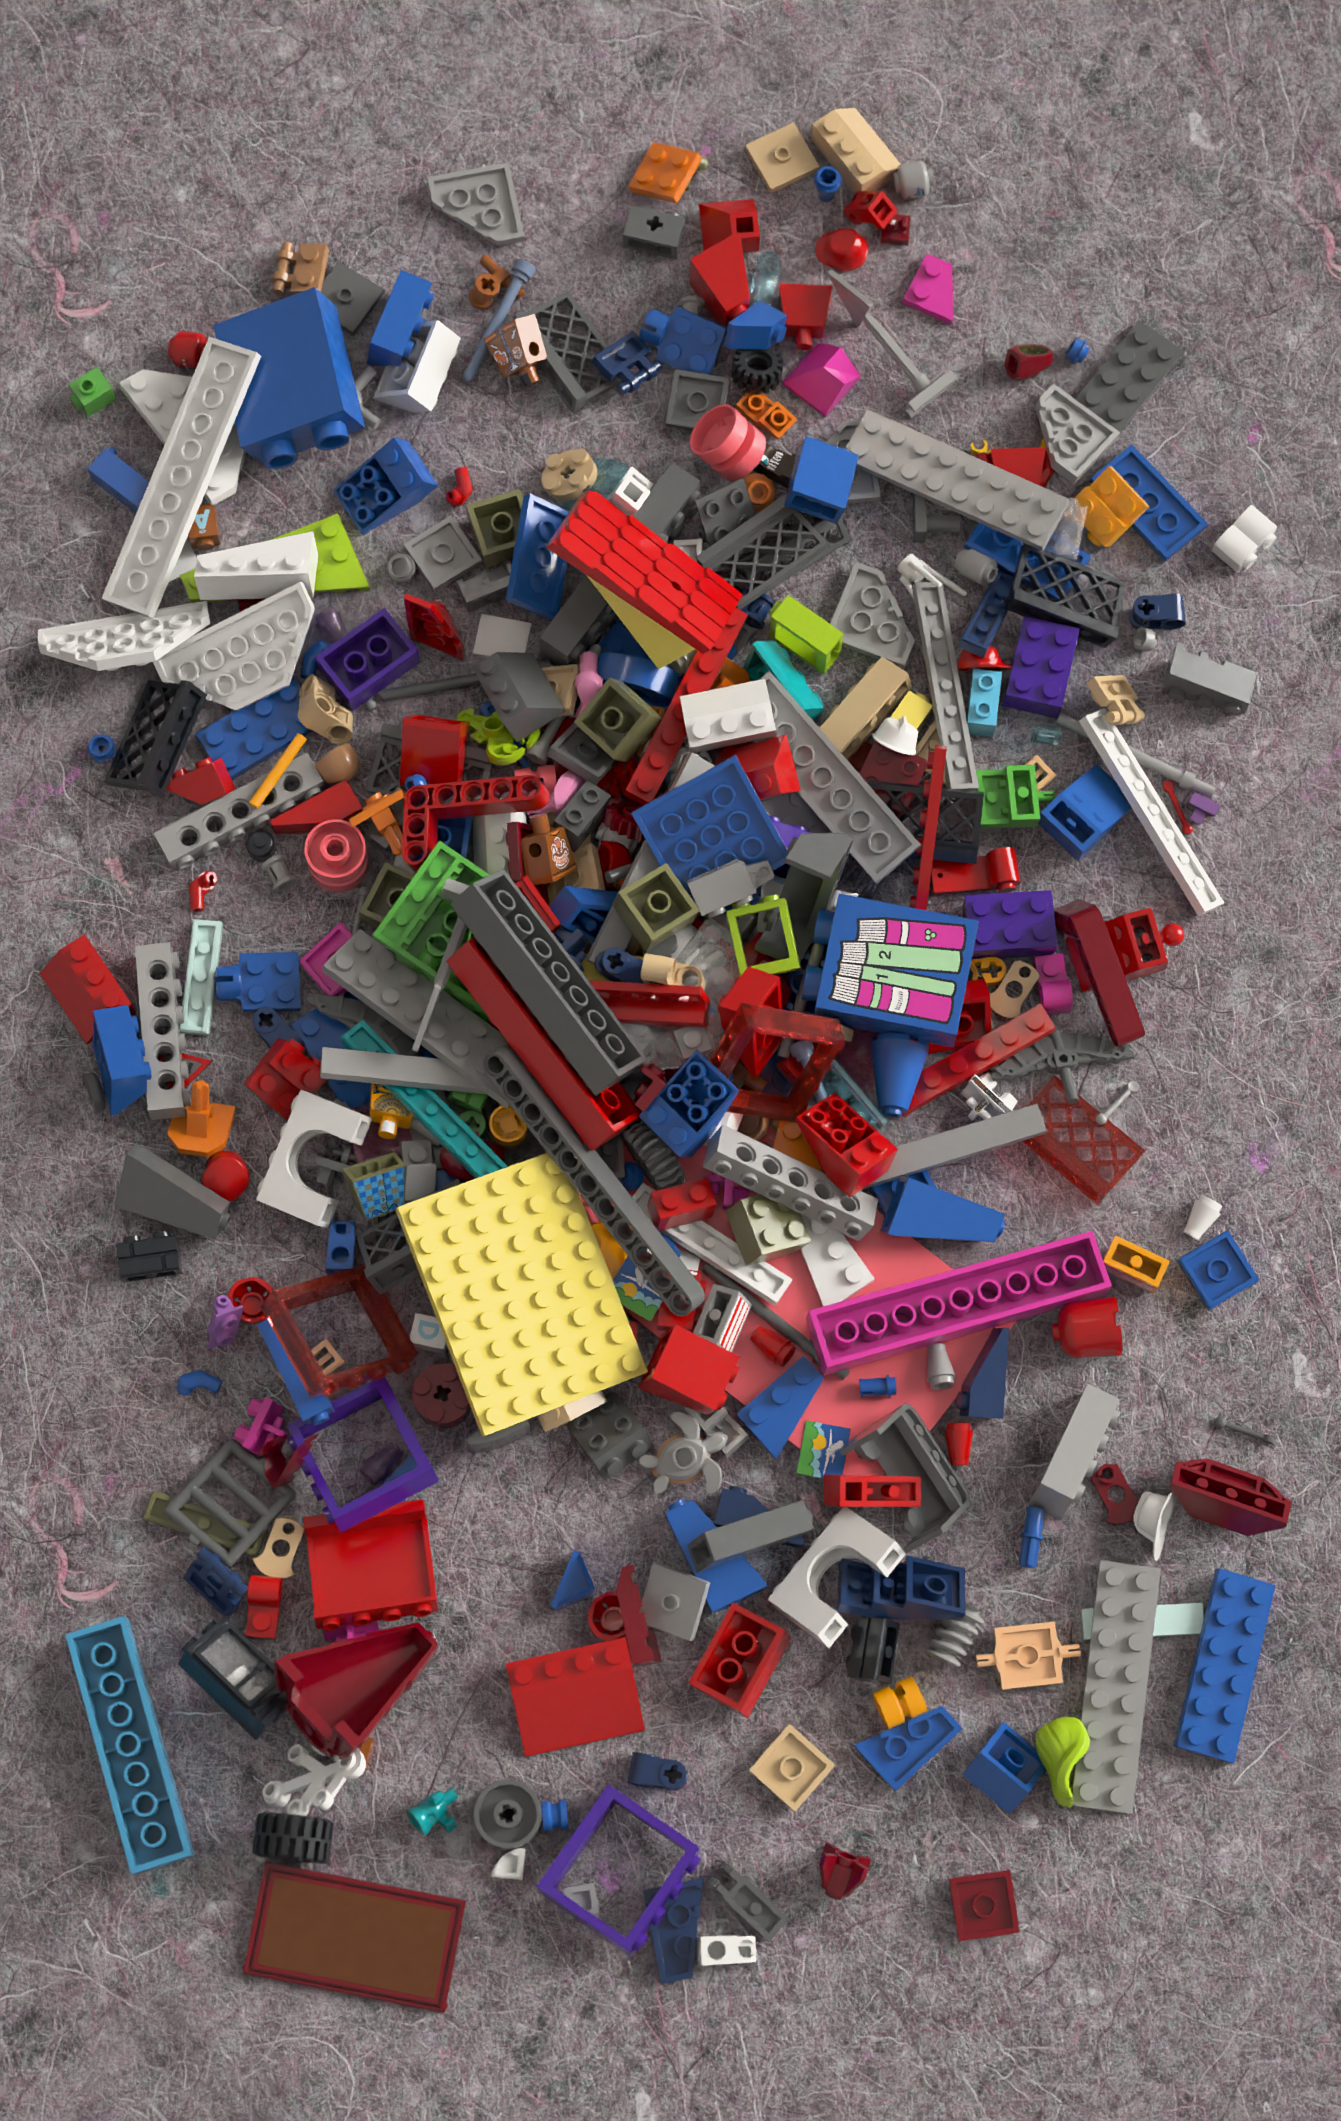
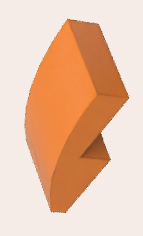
[734,390,798,440]

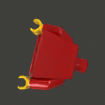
[971,438,1055,488]

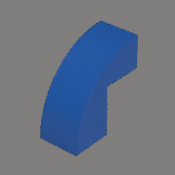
[597,653,679,701]

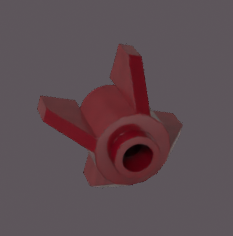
[819,1842,871,1900]

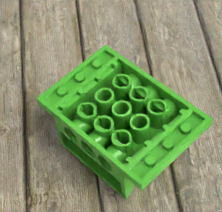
[372,841,586,1026]

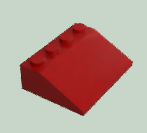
[506,1637,645,1757]

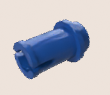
[859,1374,897,1398]

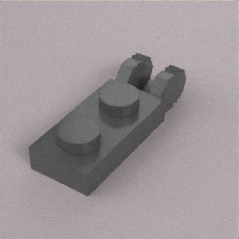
[706,1861,790,1942]

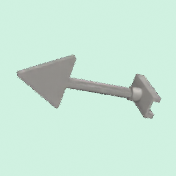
[827,269,957,419]
[412,878,469,1052]

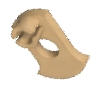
[990,961,1040,1019]
[252,1515,304,1578]

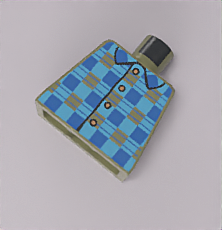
[342,1152,406,1225]

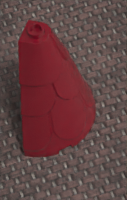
[275,1622,438,1760]

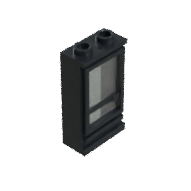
[178,1615,289,1741]

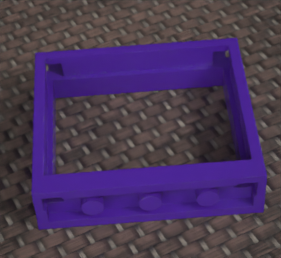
[287,1375,439,1532]
[536,1784,701,1957]

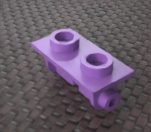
[207,1295,243,1349]

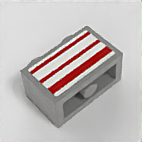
[693,1284,752,1353]

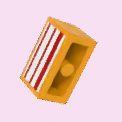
[1103,1235,1170,1294]

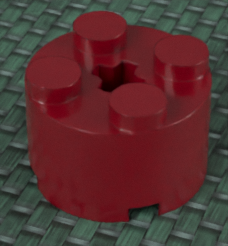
[412,1364,471,1429]

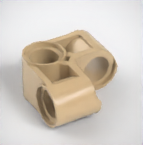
[298,674,353,744]
[641,953,706,990]

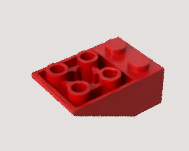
[795,1092,898,1198]

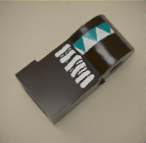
[753,443,796,489]

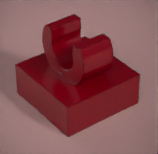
[880,214,911,246]

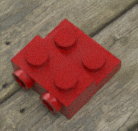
[243,1038,326,1121]

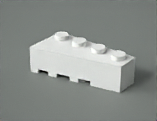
[194,531,318,600]

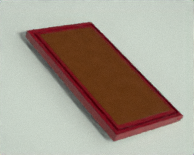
[242,1861,467,2013]

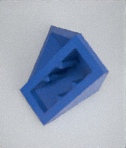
[550,1550,596,1611]

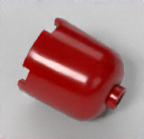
[1052,1296,1123,1359]

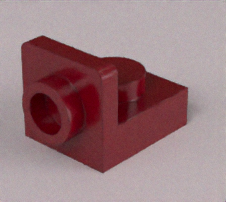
[633,1062,666,1112]

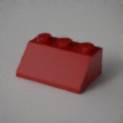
[39,934,136,1045]
[909,979,991,1054]
[688,1603,792,1719]

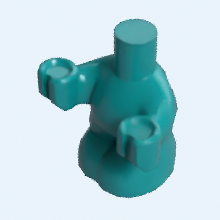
[406,1788,458,1836]

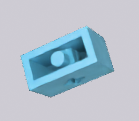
[966,668,1002,737]

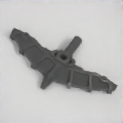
[306,991,423,1057]
[991,1017,1135,1104]

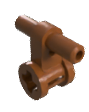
[468,255,525,310]

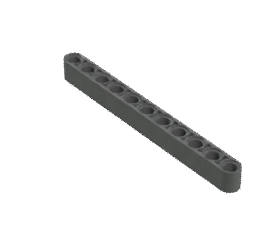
[482,1045,705,1316]

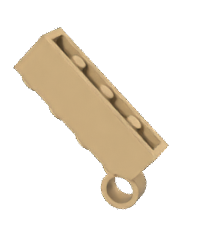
[818,657,912,761]

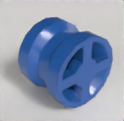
[541,1799,569,1832]

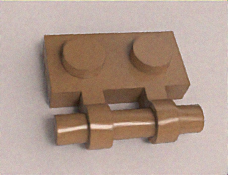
[272,242,329,295]

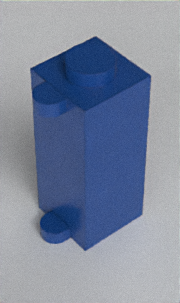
[87,447,150,513]

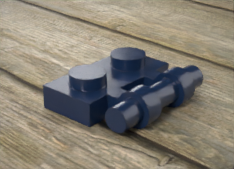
[591,331,663,396]
[183,1547,249,1617]

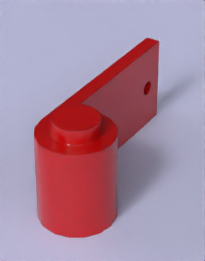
[931,847,1020,894]

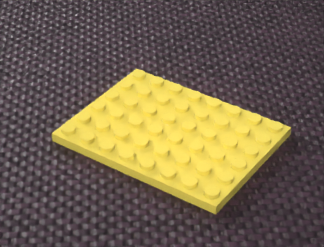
[395,1153,648,1437]

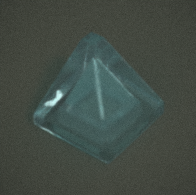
[1030,725,1062,745]

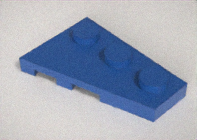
[736,1356,824,1460]
[854,1706,963,1792]

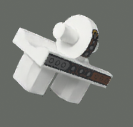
[961,1073,1017,1121]

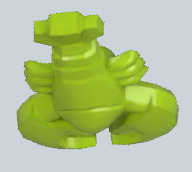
[457,708,540,765]

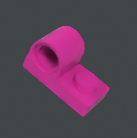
[1033,954,1073,1015]

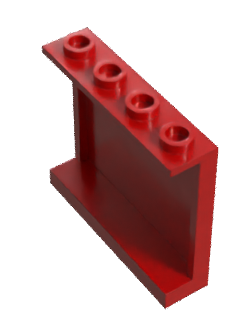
[303,1499,439,1631]

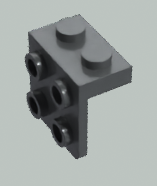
[567,1392,654,1481]

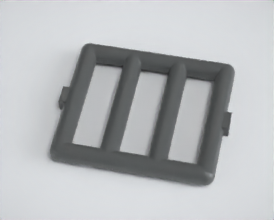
[164,1439,296,1567]

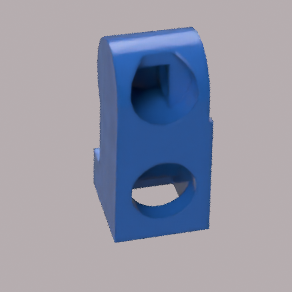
[326,1220,356,1279]

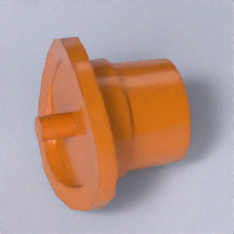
[743,473,775,513]

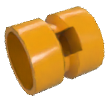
[489,1105,529,1148]
[872,1676,928,1729]

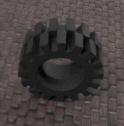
[731,346,784,395]

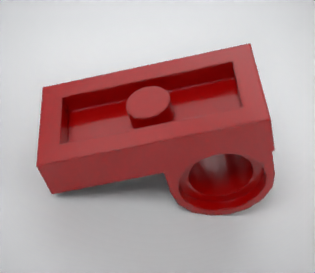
[245,1575,284,1640]

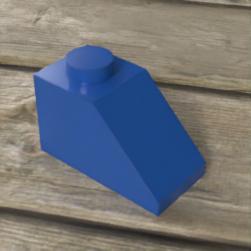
[724,301,787,350]

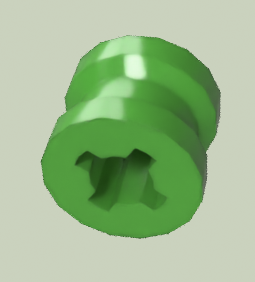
[459,1110,487,1140]

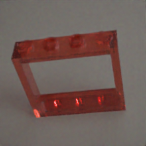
[709,1003,845,1123]
[260,1265,418,1398]

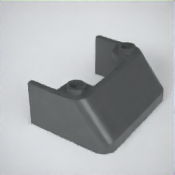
[754,833,854,963]
[840,1404,970,1554]

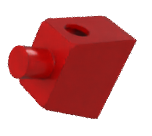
[778,283,832,351]

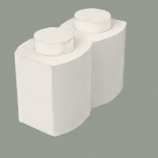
[1212,505,1277,573]

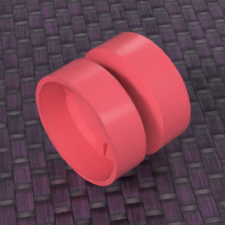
[690,404,766,481]
[304,819,369,892]

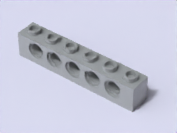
[153,752,326,871]
[135,942,191,1120]
[703,1125,878,1241]

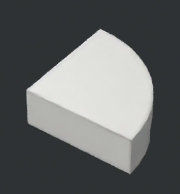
[491,1848,526,1880]

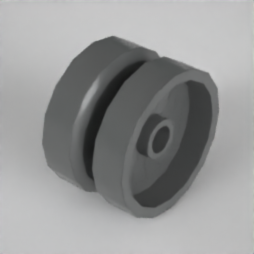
[474,1779,543,1850]

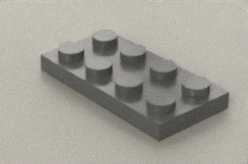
[1075,320,1184,435]

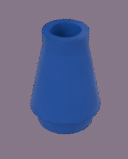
[814,166,842,202]

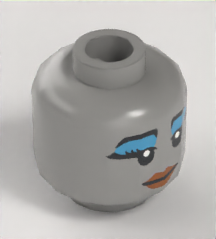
[893,161,934,200]

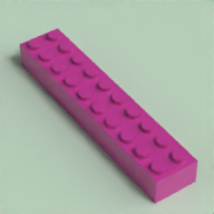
[805,1231,1112,1376]

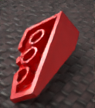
[404,593,465,660]

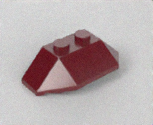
[1169,1458,1292,1536]

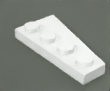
[801,1214,875,1307]

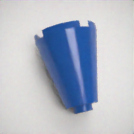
[870,1033,929,1118]

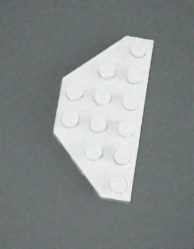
[119,369,246,505]
[153,582,315,710]
[38,601,210,671]

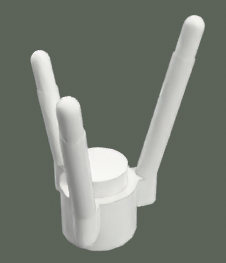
[897,554,967,600]

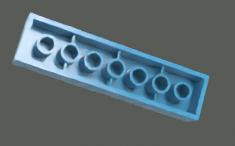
[65,1616,195,1875]

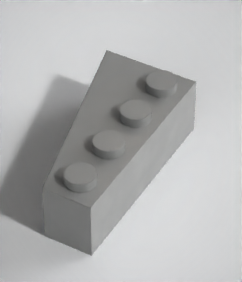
[1028,1383,1120,1520]

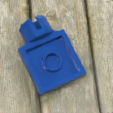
[640,306,728,375]
[214,952,301,1013]

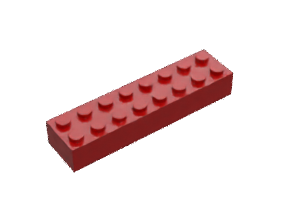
[446,937,642,1151]

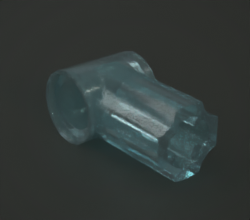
[749,251,781,307]

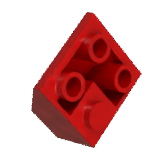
[698,199,760,253]

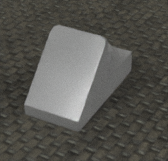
[400,1140,436,1202]

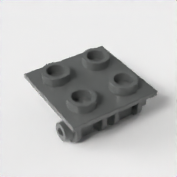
[694,478,755,547]

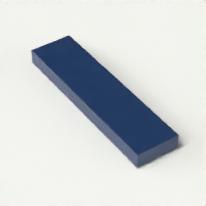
[957,571,1023,658]

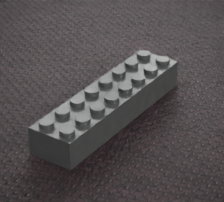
[539,462,701,666]
[450,869,648,1096]

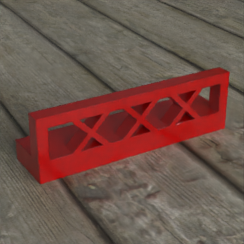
[589,981,710,1028]

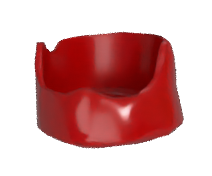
[202,1150,249,1202]

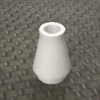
[1183,1195,1222,1241]

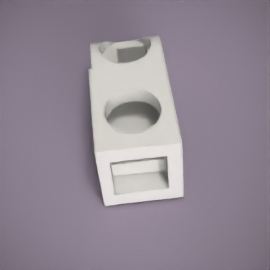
[696,1936,756,1966]

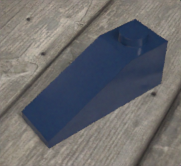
[956,1328,1009,1419]
[714,1486,804,1549]

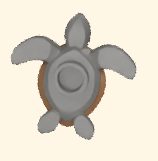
[639,1411,727,1494]

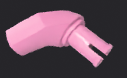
[575,652,603,718]
[527,770,587,816]

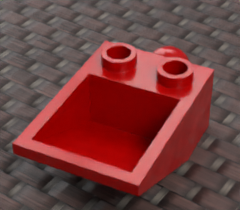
[1065,907,1184,993]

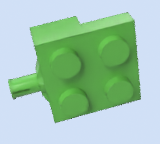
[976,765,1055,829]

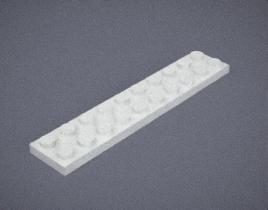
[102,337,261,618]

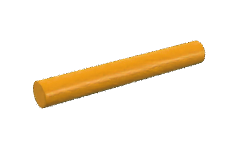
[248,733,307,809]

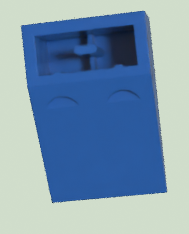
[333,437,439,535]
[1038,764,1132,862]
[639,1050,739,1157]

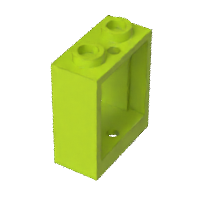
[768,595,844,675]
[726,894,801,976]

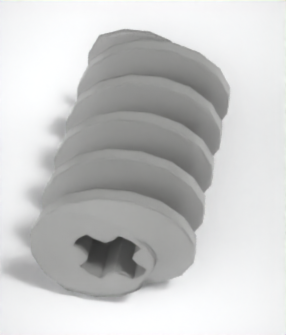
[925,1602,985,1667]

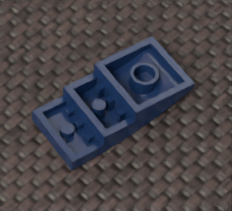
[837,1555,966,1620]

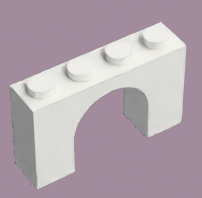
[256,1090,373,1228]
[768,1507,906,1648]

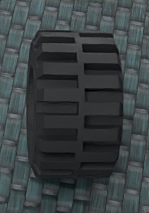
[252,1812,334,1864]

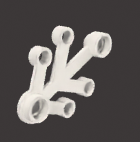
[262,1744,366,1816]

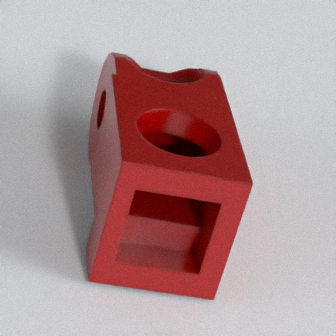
[843,191,898,229]

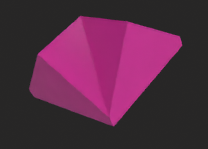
[782,343,861,417]

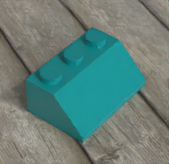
[743,641,824,722]

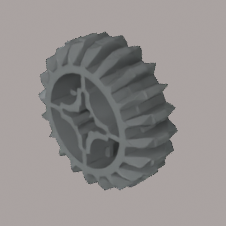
[623,1119,685,1191]

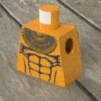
[369,1083,414,1139]

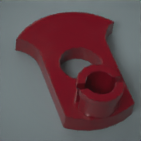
[1090,1464,1139,1525]

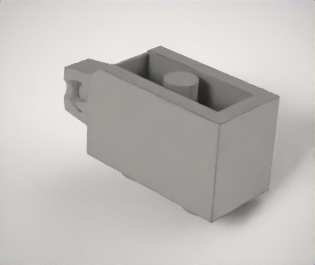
[688,859,774,918]

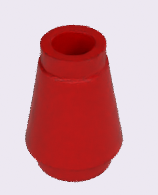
[750,1325,796,1367]
[944,1422,974,1465]

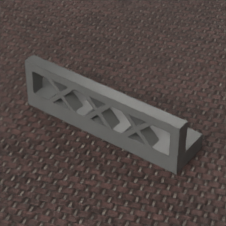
[737,515,851,593]

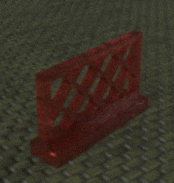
[1022,1075,1145,1205]

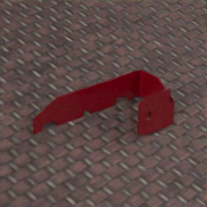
[257,1434,318,1489]
[616,1565,662,1667]

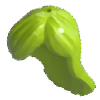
[1035,1716,1090,1808]

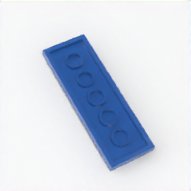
[1173,1568,1276,1764]

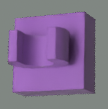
[1189,792,1220,824]

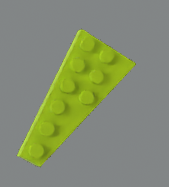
[180,514,370,603]

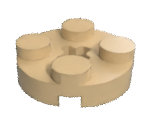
[541,448,598,502]

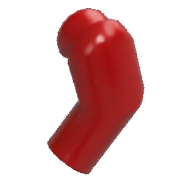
[446,467,473,507]
[189,871,217,912]

